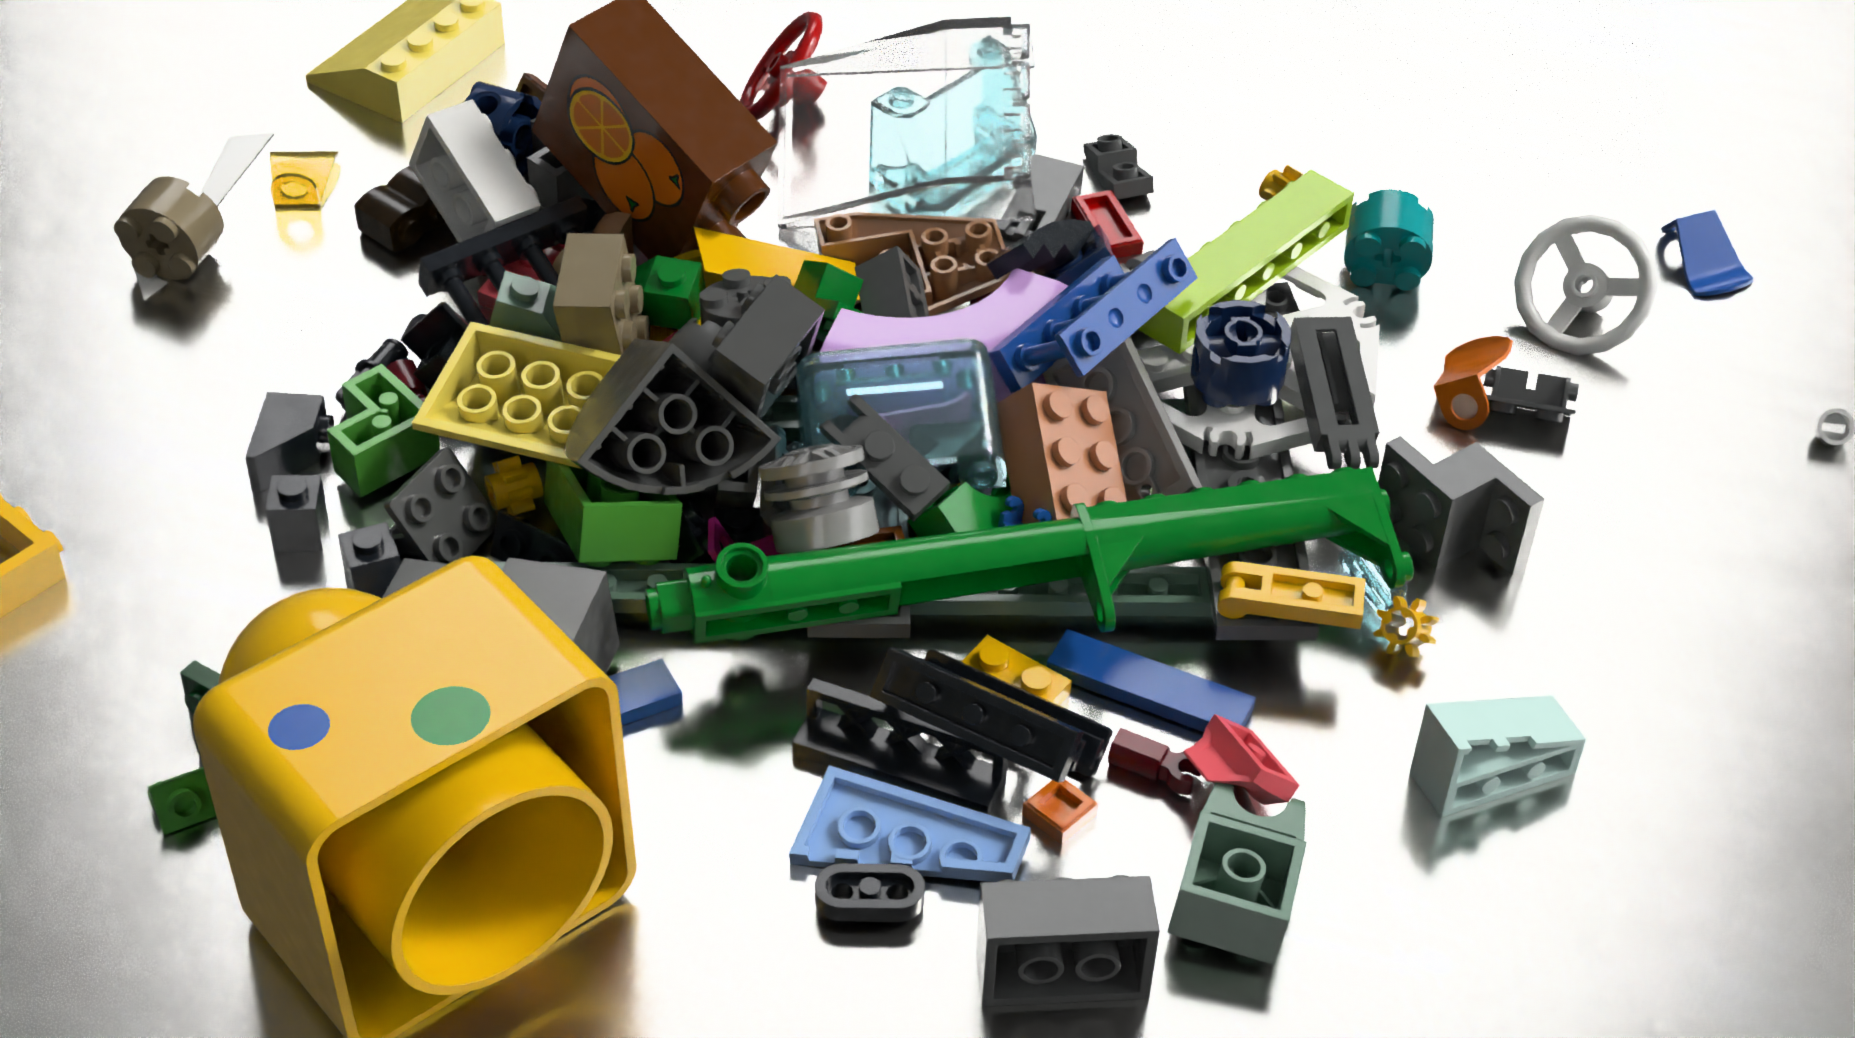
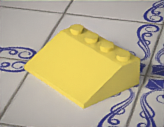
[305,0,505,123]
[412,322,621,469]

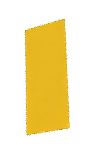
[694,227,860,300]

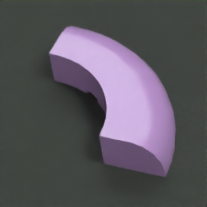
[805,268,1068,419]

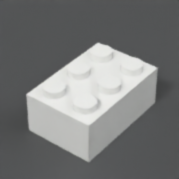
[409,99,541,243]

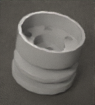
[759,443,879,553]

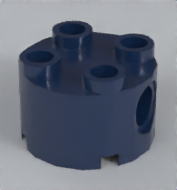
[465,81,541,176]
[1190,300,1291,408]

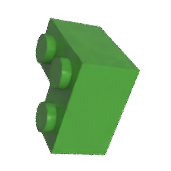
[327,364,440,497]

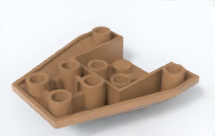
[814,212,1011,316]

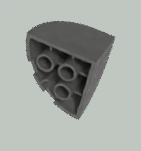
[565,338,782,495]

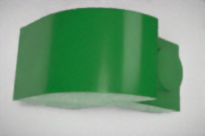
[794,260,865,342]

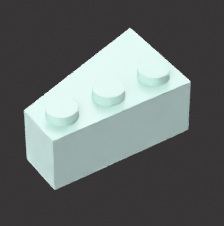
[1409,695,1587,818]

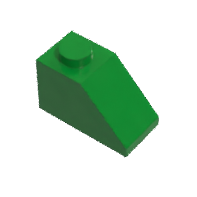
[635,255,706,330]

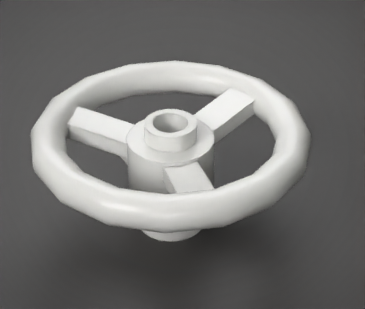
[1514,214,1658,356]

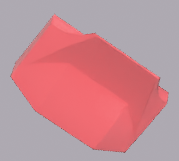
[1184,714,1300,805]

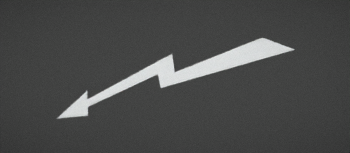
[134,133,274,300]

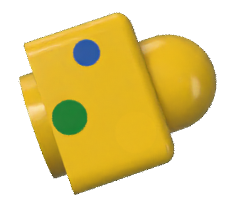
[193,556,637,1038]

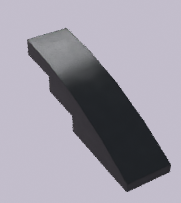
[986,219,1094,280]

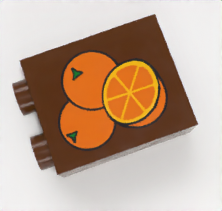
[532,0,778,260]

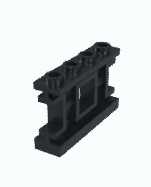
[869,647,1113,783]

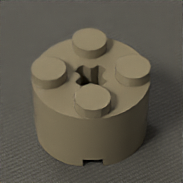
[113,176,224,280]

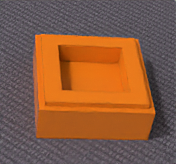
[1022,779,1098,845]

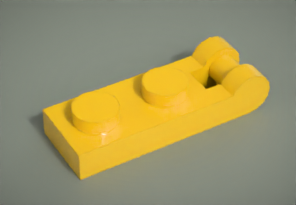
[1217,561,1366,629]

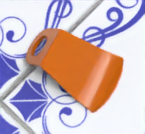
[1433,336,1513,430]

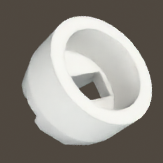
[1814,408,1855,446]

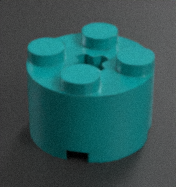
[1344,189,1434,291]

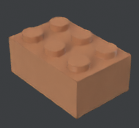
[996,383,1127,524]

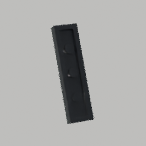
[792,678,1008,815]

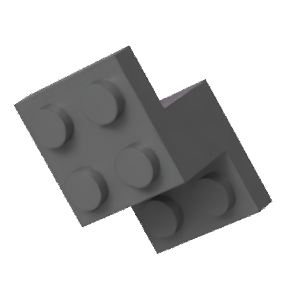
[1378,436,1545,575]

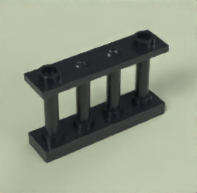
[418,195,588,325]

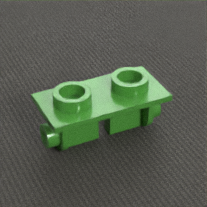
[147,767,216,835]

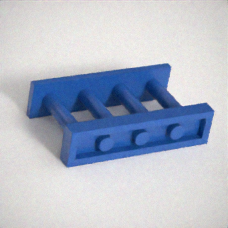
[988,237,1198,393]

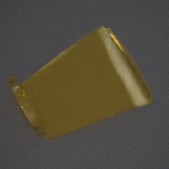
[270,151,340,209]

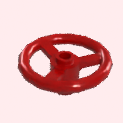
[740,11,829,120]

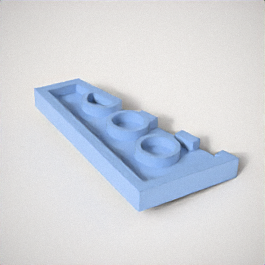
[789,765,1031,882]

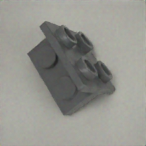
[384,447,497,564]

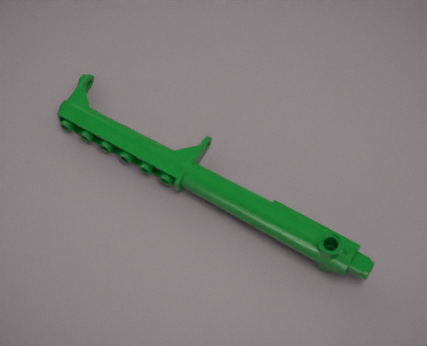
[645,467,1414,644]

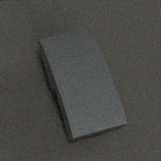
[1083,134,1154,199]

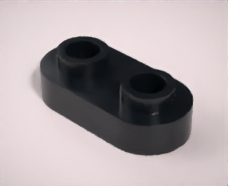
[815,863,925,922]

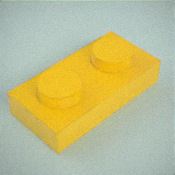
[961,635,1072,705]

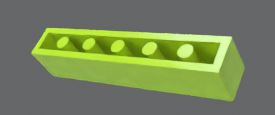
[1138,169,1354,354]

